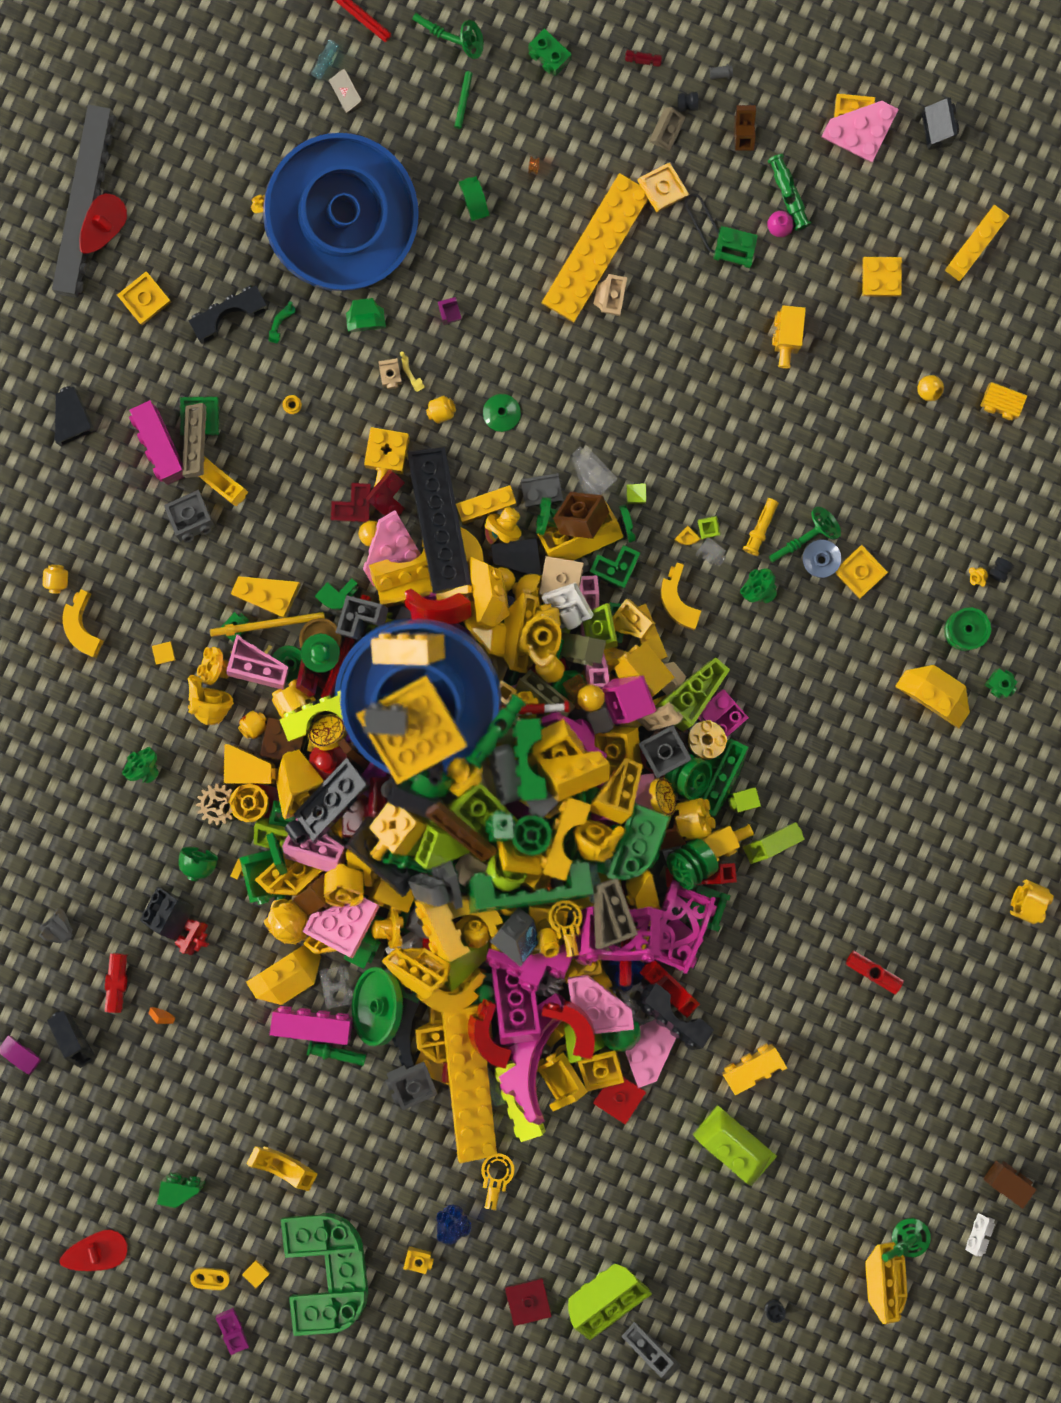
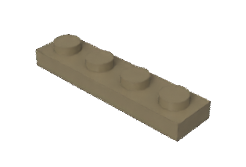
[182,403,206,478]

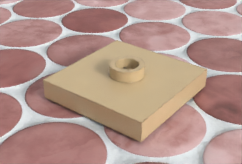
[539,556,584,595]

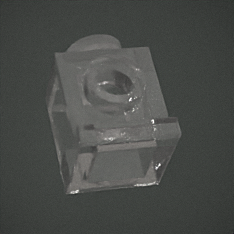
[695,537,726,566]

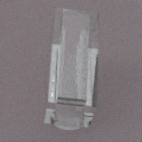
[572,445,618,495]

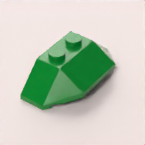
[698,739,749,817]

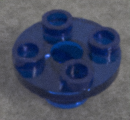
[606,960,644,992]
[436,1205,471,1245]

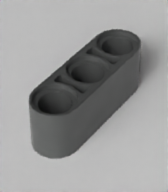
[488,744,522,805]
[408,874,450,907]

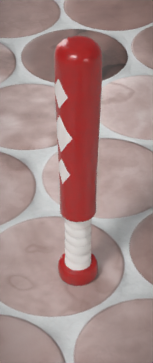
[500,701,570,716]

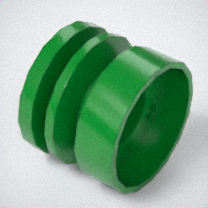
[666,839,718,890]

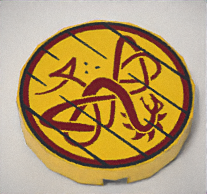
[308,715,347,751]
[649,778,676,816]

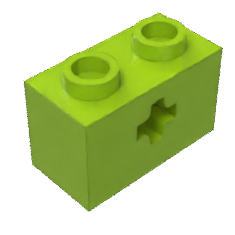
[728,787,761,812]

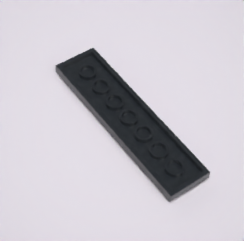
[407,447,471,594]

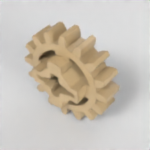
[196,784,233,825]

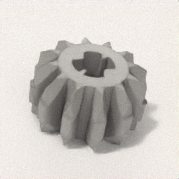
[538,971,566,997]

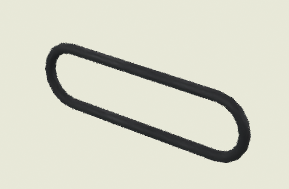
[684,193,724,253]

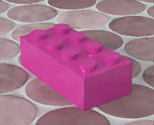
[129,400,184,485]
[491,967,541,1045]
[270,1006,353,1045]

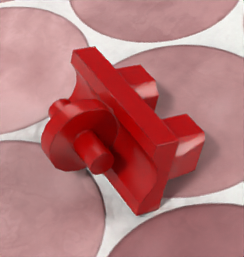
[175,919,209,956]

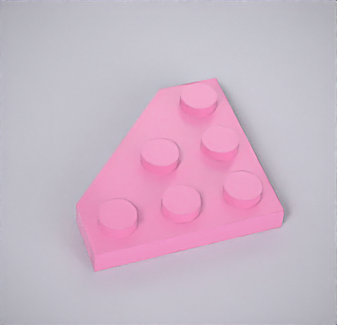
[821,101,898,162]
[363,510,421,587]
[303,897,380,958]
[568,975,634,1034]
[625,1019,676,1088]

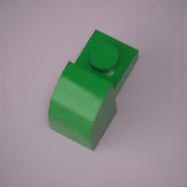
[459,176,490,221]
[315,578,359,611]
[408,768,453,798]

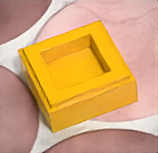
[152,642,176,665]
[242,1259,270,1288]

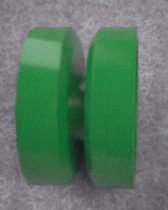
[944,607,991,651]
[664,752,712,800]

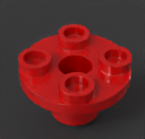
[309,746,349,780]

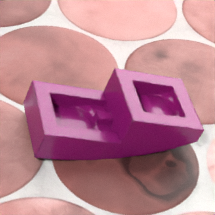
[0,1035,42,1075]
[216,1308,249,1355]

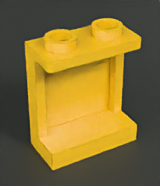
[537,1052,588,1111]

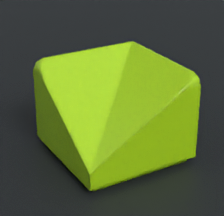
[626,483,646,504]
[697,515,721,539]

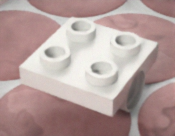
[541,582,594,630]

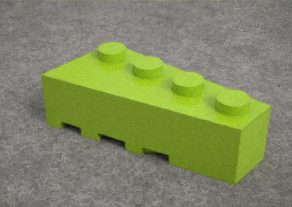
[655,658,730,732]

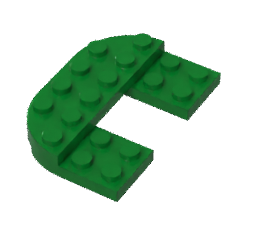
[548,787,671,880]
[281,1213,368,1336]

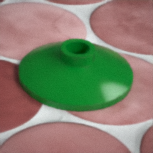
[483,394,521,432]
[272,645,302,683]

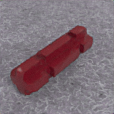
[625,50,662,67]

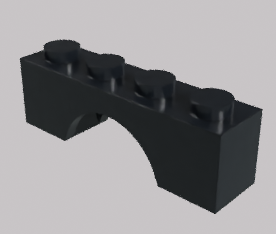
[188,285,269,344]
[636,983,714,1050]

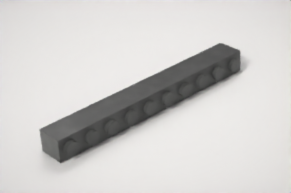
[52,104,116,298]

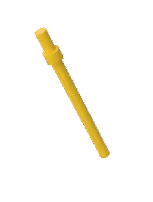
[210,612,325,637]

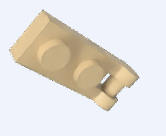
[637,702,683,731]

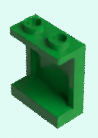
[240,847,286,905]

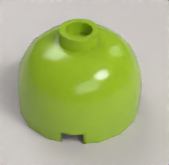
[487,852,527,891]

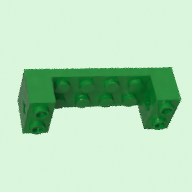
[466,860,593,914]

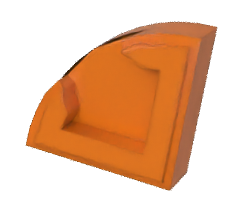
[149,1007,175,1024]

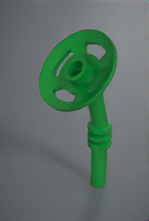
[412,13,484,59]
[769,507,841,563]
[882,1218,931,1262]

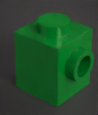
[221,612,249,642]

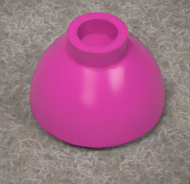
[767,211,794,237]

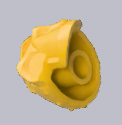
[519,615,562,666]
[188,675,234,725]
[573,820,625,862]
[264,899,309,945]

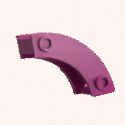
[645,880,717,974]
[579,906,663,962]

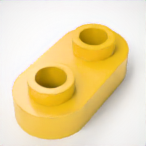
[190,1267,230,1290]

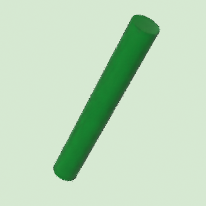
[454,71,473,129]

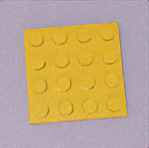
[357,675,467,784]

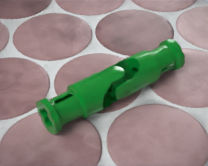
[768,154,812,231]
[466,694,527,769]

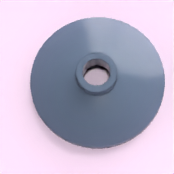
[803,540,841,578]

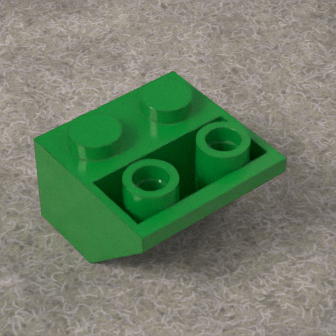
[157,1172,205,1208]

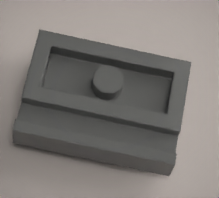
[521,473,563,508]

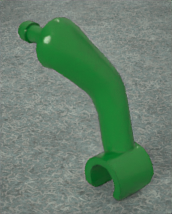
[269,301,296,344]

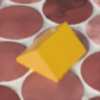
[578,1050,624,1091]

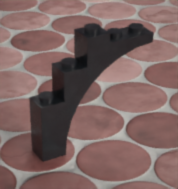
[392,987,421,1069]

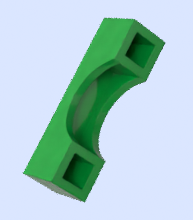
[512,718,547,801]

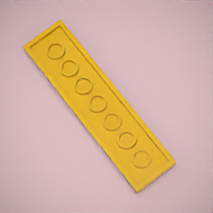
[542,173,648,323]
[442,1004,497,1163]

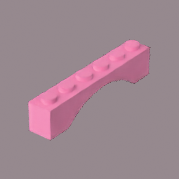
[580,575,609,688]

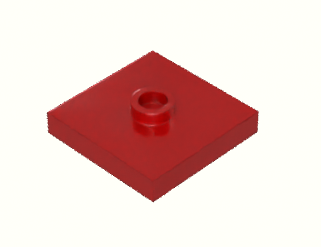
[593,1077,646,1125]

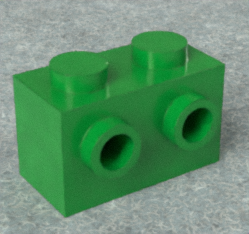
[529,28,572,76]

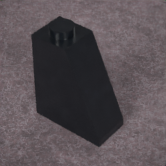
[55,386,95,447]
[488,538,542,575]
[384,776,444,820]
[47,1010,96,1068]

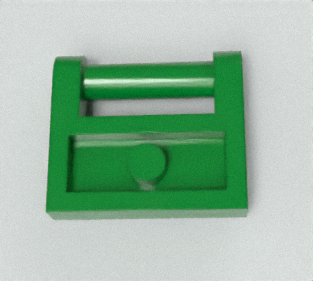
[713,226,758,269]
[686,885,731,932]

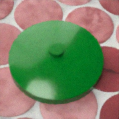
[352,967,403,1046]

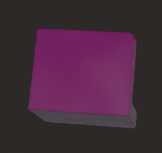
[438,297,462,325]

